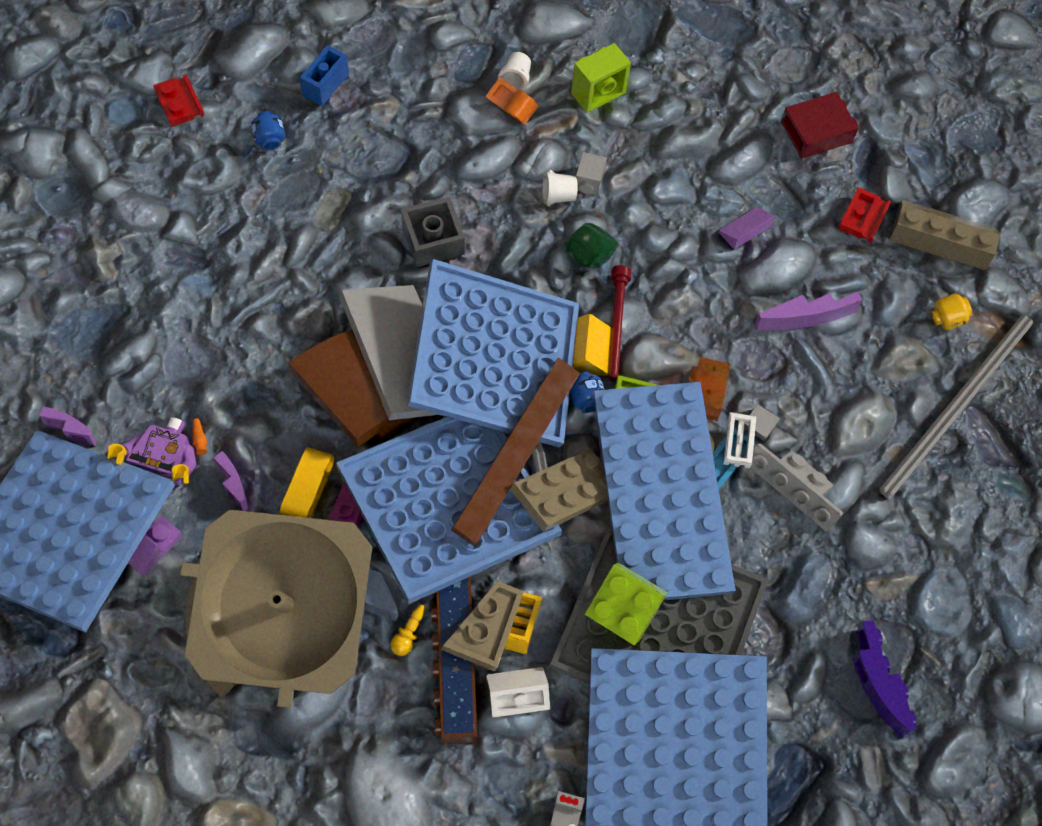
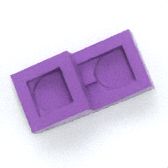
[39,406,97,447]
[214,451,248,511]

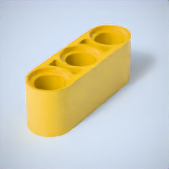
[279,447,334,518]

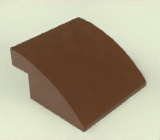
[289,330,418,447]

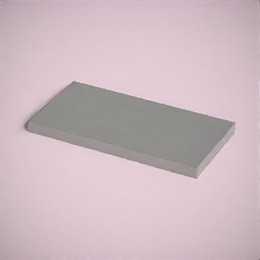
[339,285,439,420]

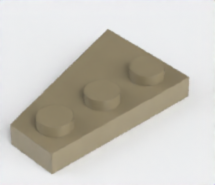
[441,581,524,672]

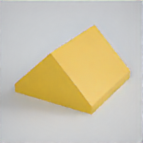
[572,314,612,377]

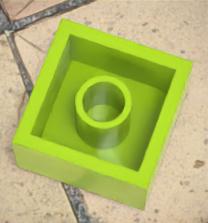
[571,43,631,113]
[585,563,668,645]

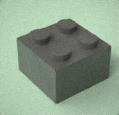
[401,197,465,267]

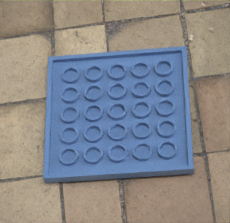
[407,259,579,447]
[336,417,562,604]
[0,430,175,632]
[585,648,767,826]

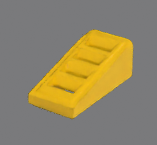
[504,592,543,654]

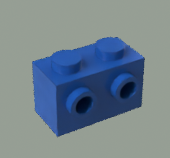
[300,45,349,106]

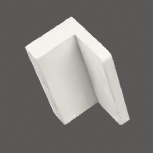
[486,667,550,717]

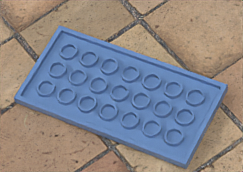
[593,382,736,600]

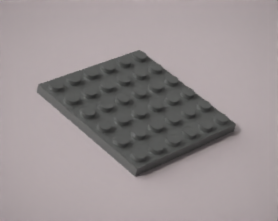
[549,521,769,685]

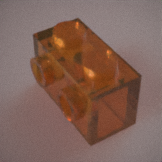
[688,357,731,421]

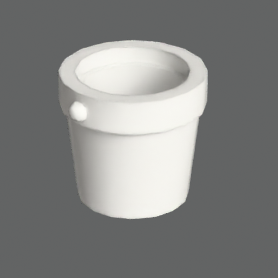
[498,52,531,91]
[542,170,577,206]

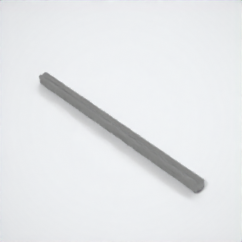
[879,315,1033,499]

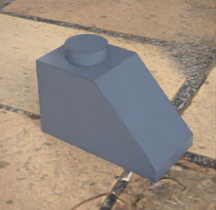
[365,565,398,621]

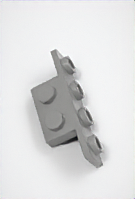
[750,443,843,532]

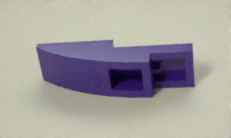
[852,620,916,738]

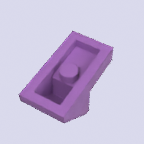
[128,515,183,576]

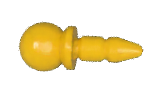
[390,605,424,656]

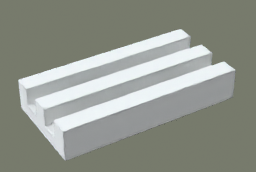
[723,412,756,469]

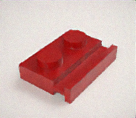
[153,74,205,127]
[838,187,891,243]

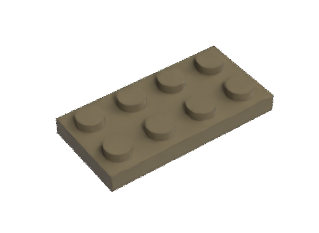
[510,449,608,532]

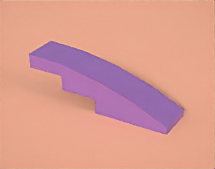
[754,292,862,331]

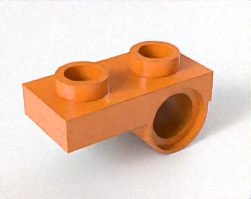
[485,77,539,125]

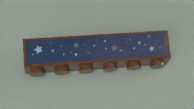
[431,577,477,745]

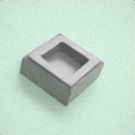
[744,404,780,441]

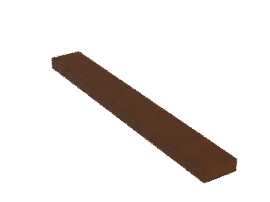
[451,357,580,546]

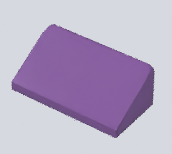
[718,207,775,250]

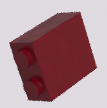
[781,92,859,159]

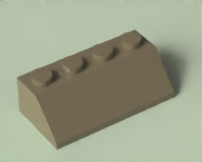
[889,199,1000,270]

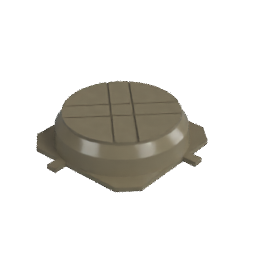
[180,510,372,708]

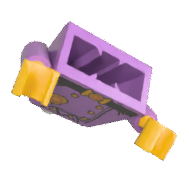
[107,417,197,486]

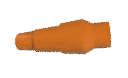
[192,418,208,456]

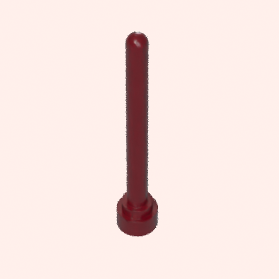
[608,265,631,381]

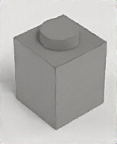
[576,152,607,195]

